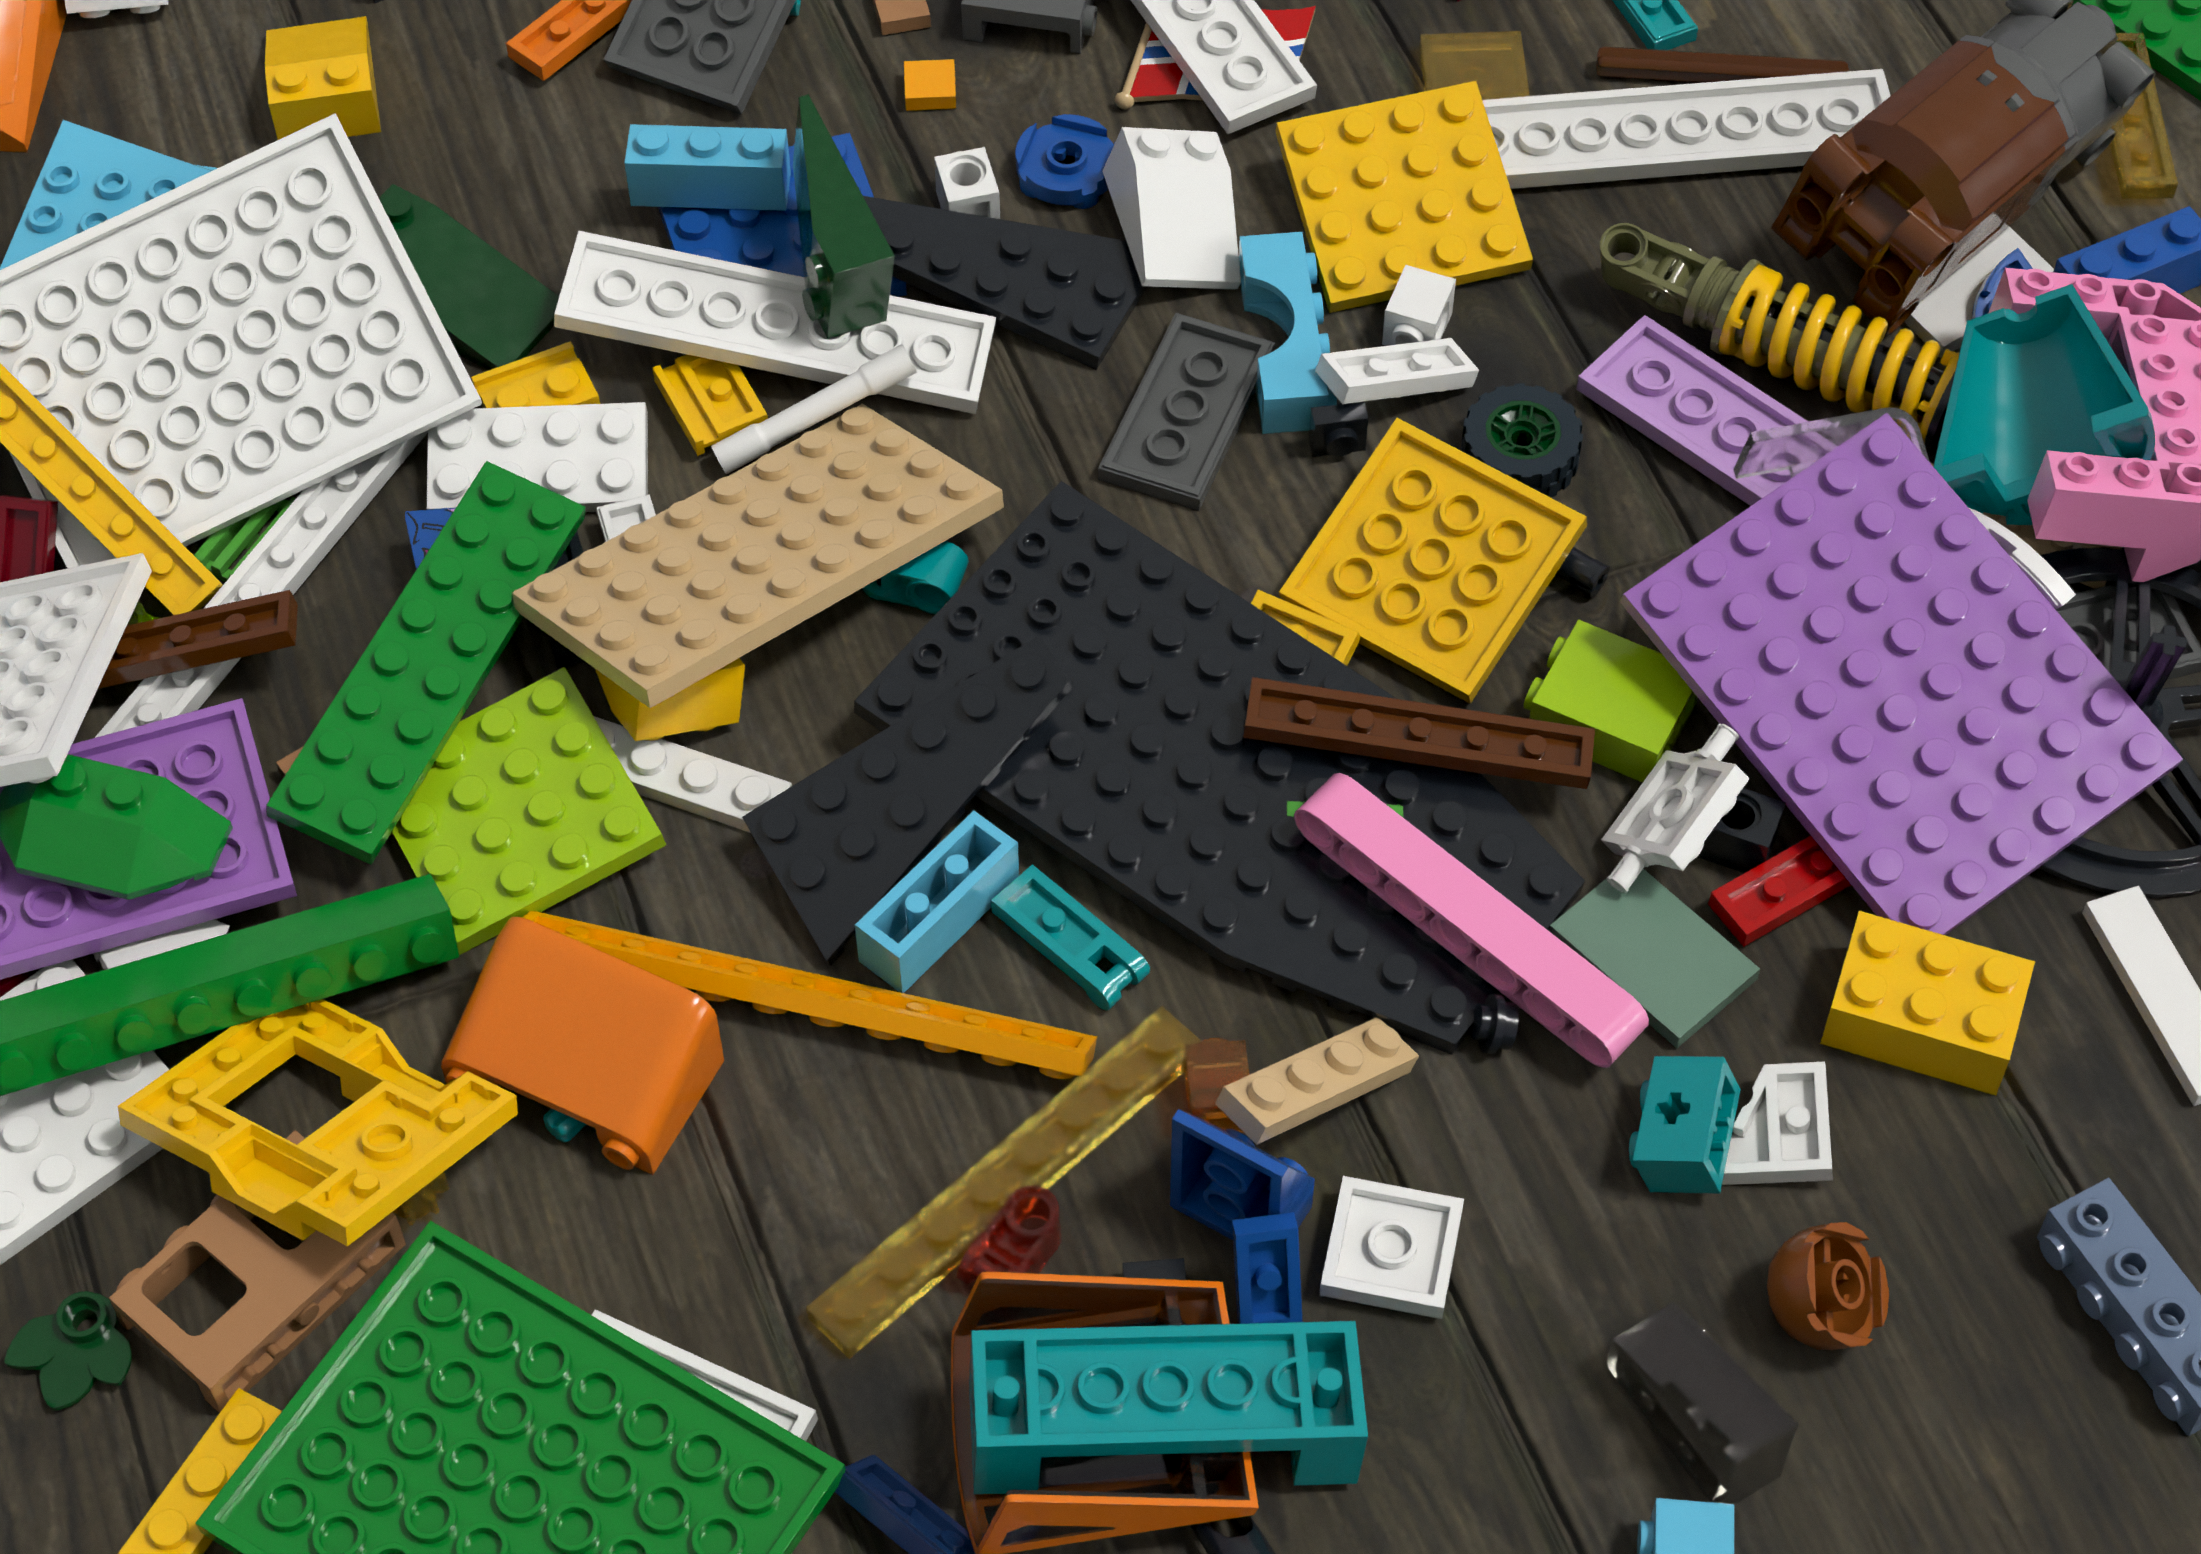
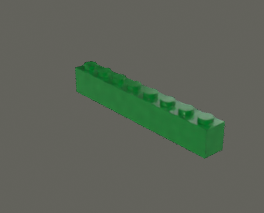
[0,874,459,1096]

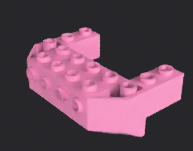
[1988,268,2201,582]

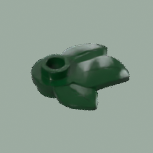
[4,1291,132,1411]

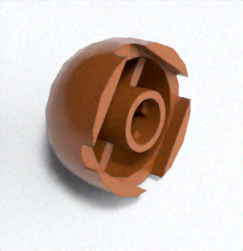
[1767,1222,1889,1350]

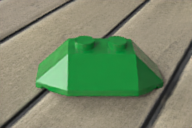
[0,754,233,900]

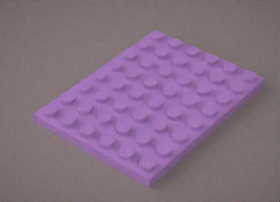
[1620,413,2183,935]

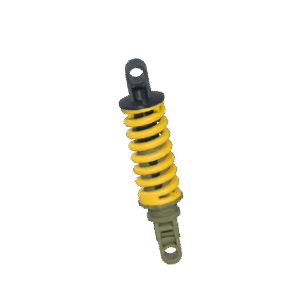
[1600,223,1960,451]

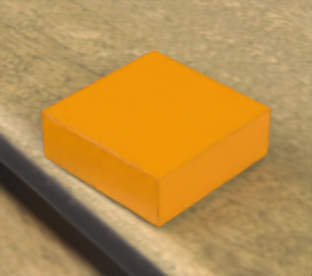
[904,59,956,111]

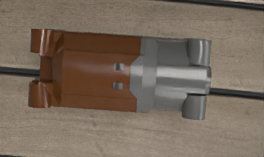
[1771,0,2156,335]

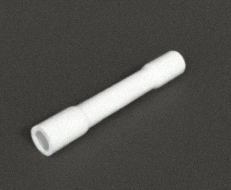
[711,344,917,475]

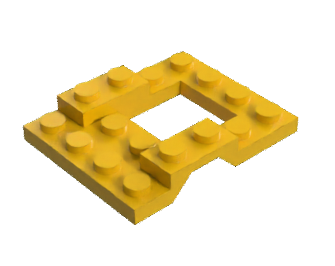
[117,999,518,1247]

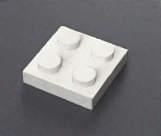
[1320,1176,1464,1319]

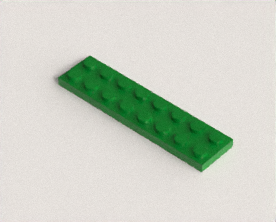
[266,461,586,865]

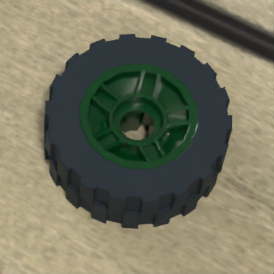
[1461,383,1583,498]

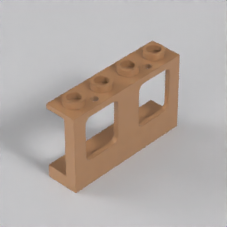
[109,1130,406,1413]

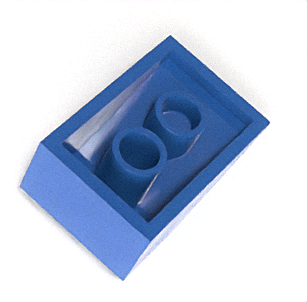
[1170,1109,1315,1240]

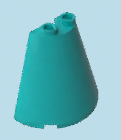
[1933,284,2155,525]

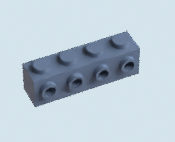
[2037,1177,2201,1436]

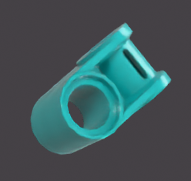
[862,541,969,614]

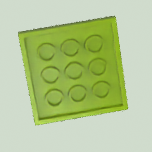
[392,667,666,955]

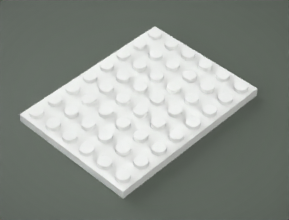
[0,113,482,568]

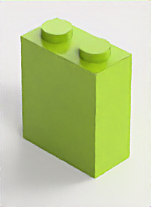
[1523,619,1698,782]

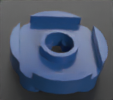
[1015,114,1115,209]

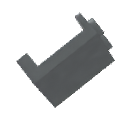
[961,0,1102,54]

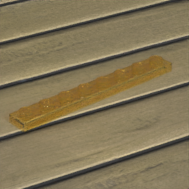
[806,1006,1204,1359]

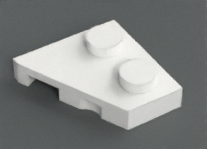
[1722,1061,1833,1185]

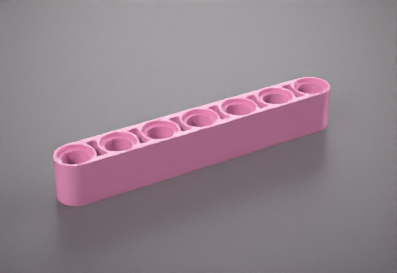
[1294,773,1649,1068]

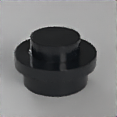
[1471,994,1519,1054]

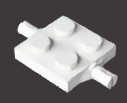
[1601,723,1749,893]

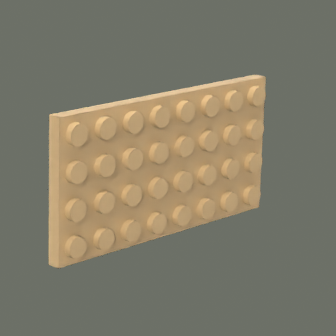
[512,404,1004,708]

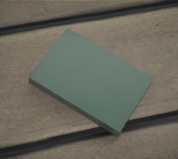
[1549,869,1760,1048]

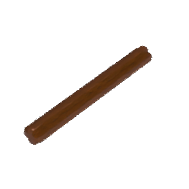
[1596,46,1849,83]

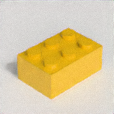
[1820,911,2035,1096]

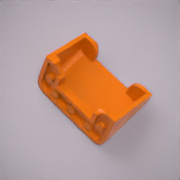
[441,917,724,1175]

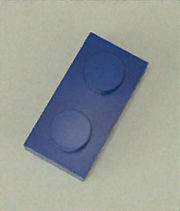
[1232,1212,1302,1324]

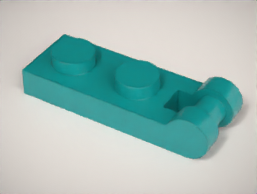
[991,864,1150,1011]

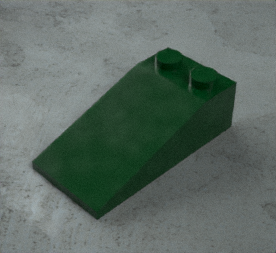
[793,94,895,339]
[379,184,559,370]

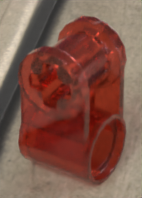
[957,1185,1062,1311]

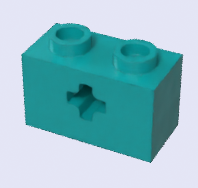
[1629,1056,1741,1194]

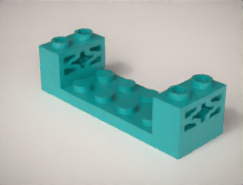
[969,1321,1368,1494]

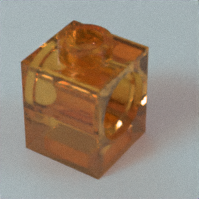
[1184,1038,1249,1133]

